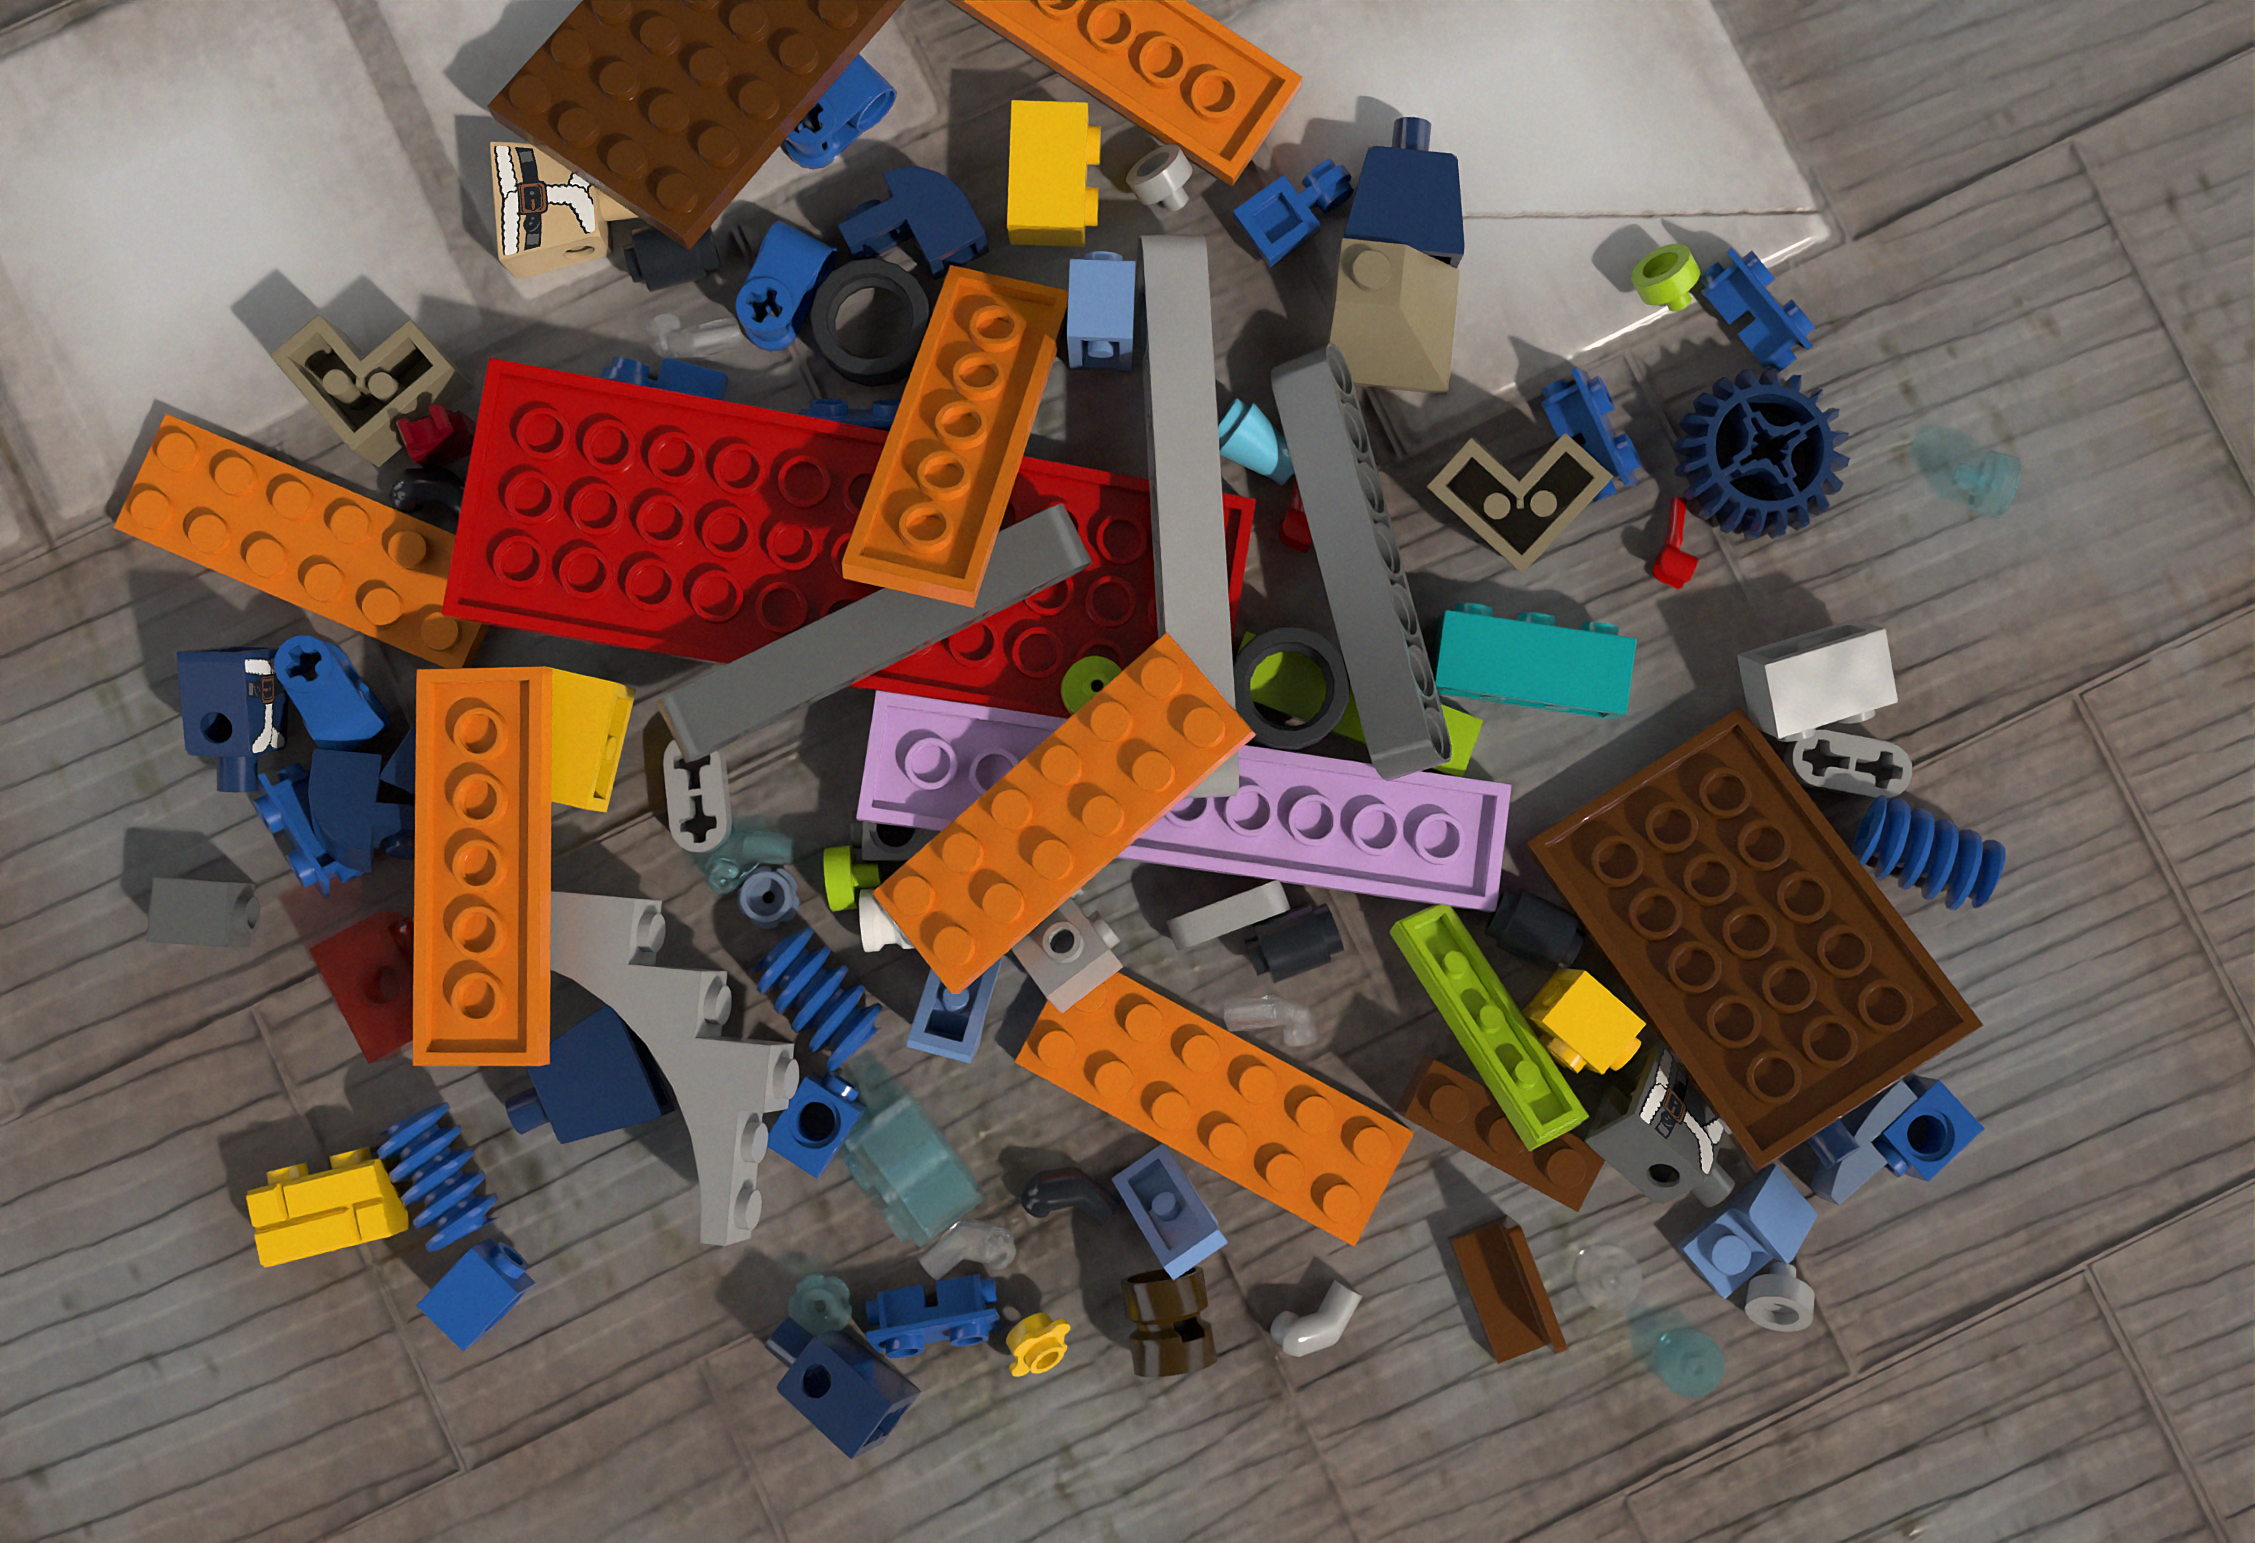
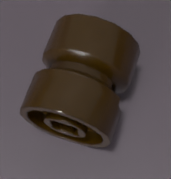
[1121,1266,1217,1377]

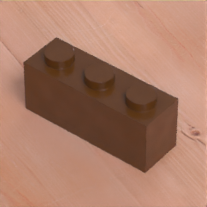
[1394,1055,1605,1212]

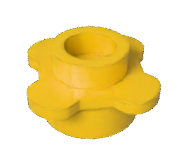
[1006,1313,1070,1377]

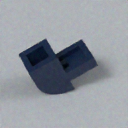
[838,167,989,280]
[308,749,415,874]

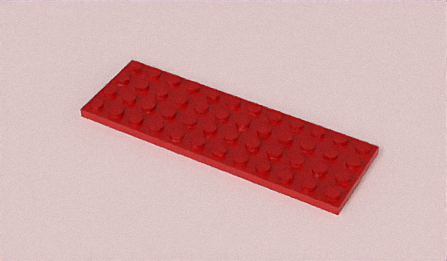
[441,358,1256,719]

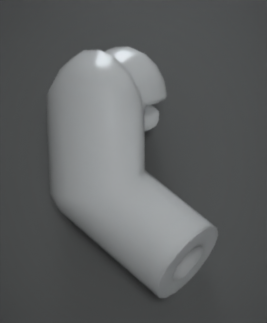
[1270,1279,1362,1357]

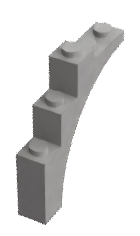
[550,891,799,1246]

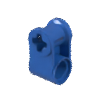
[785,54,897,170]
[735,221,838,352]
[274,635,392,752]

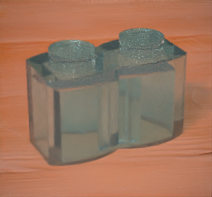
[844,1092,987,1247]

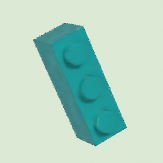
[1430,603,1637,721]

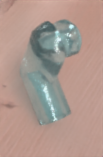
[705,830,795,894]

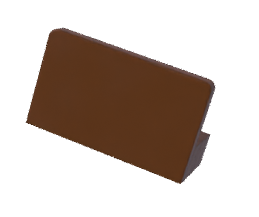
[1448,1215,1568,1364]

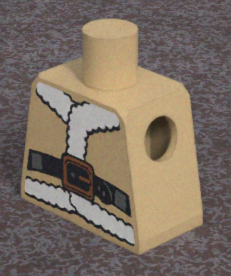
[490,142,640,279]

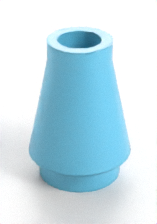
[1218,398,1294,486]

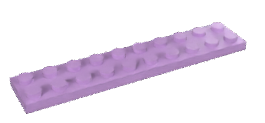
[857,690,1511,913]

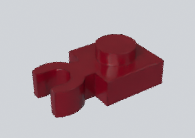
[396,404,477,468]

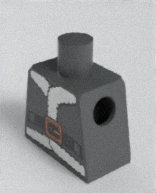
[1585,1042,1735,1208]

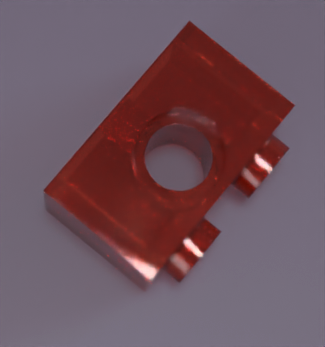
[309,911,414,1064]

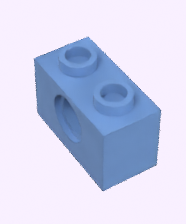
[1067,251,1135,372]

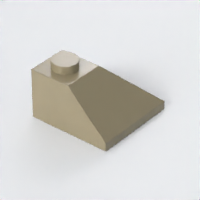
[1327,238,1460,395]

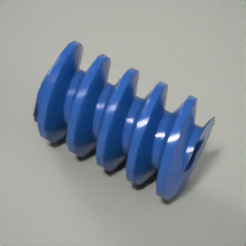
[1852,795,2006,911]
[747,926,883,1072]
[377,1102,499,1252]

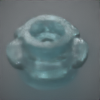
[788,1273,852,1336]

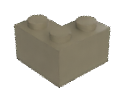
[270,314,474,467]
[1427,433,1614,574]

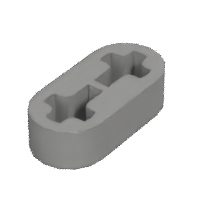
[1783,730,1912,800]
[663,739,732,854]
[1166,880,1291,951]

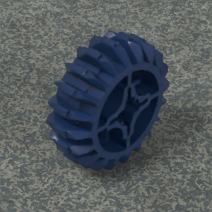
[1673,368,1851,540]

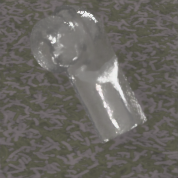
[647,313,743,358]
[1224,994,1319,1047]
[918,1219,1016,1281]

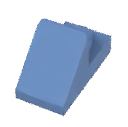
[906,957,1002,1063]
[1112,1143,1228,1280]
[1676,1164,1818,1299]

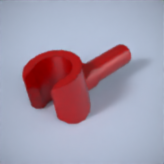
[1279,476,1313,553]
[1652,497,1698,590]

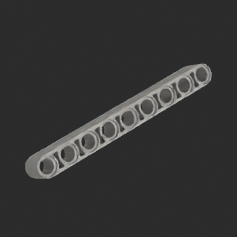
[1137,234,1239,798]

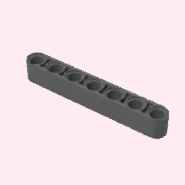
[1271,343,1452,781]
[656,504,1093,763]

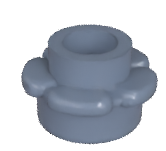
[737,866,800,929]

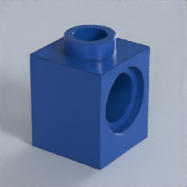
[767,1070,867,1179]
[1873,1076,1985,1182]
[416,1239,536,1351]

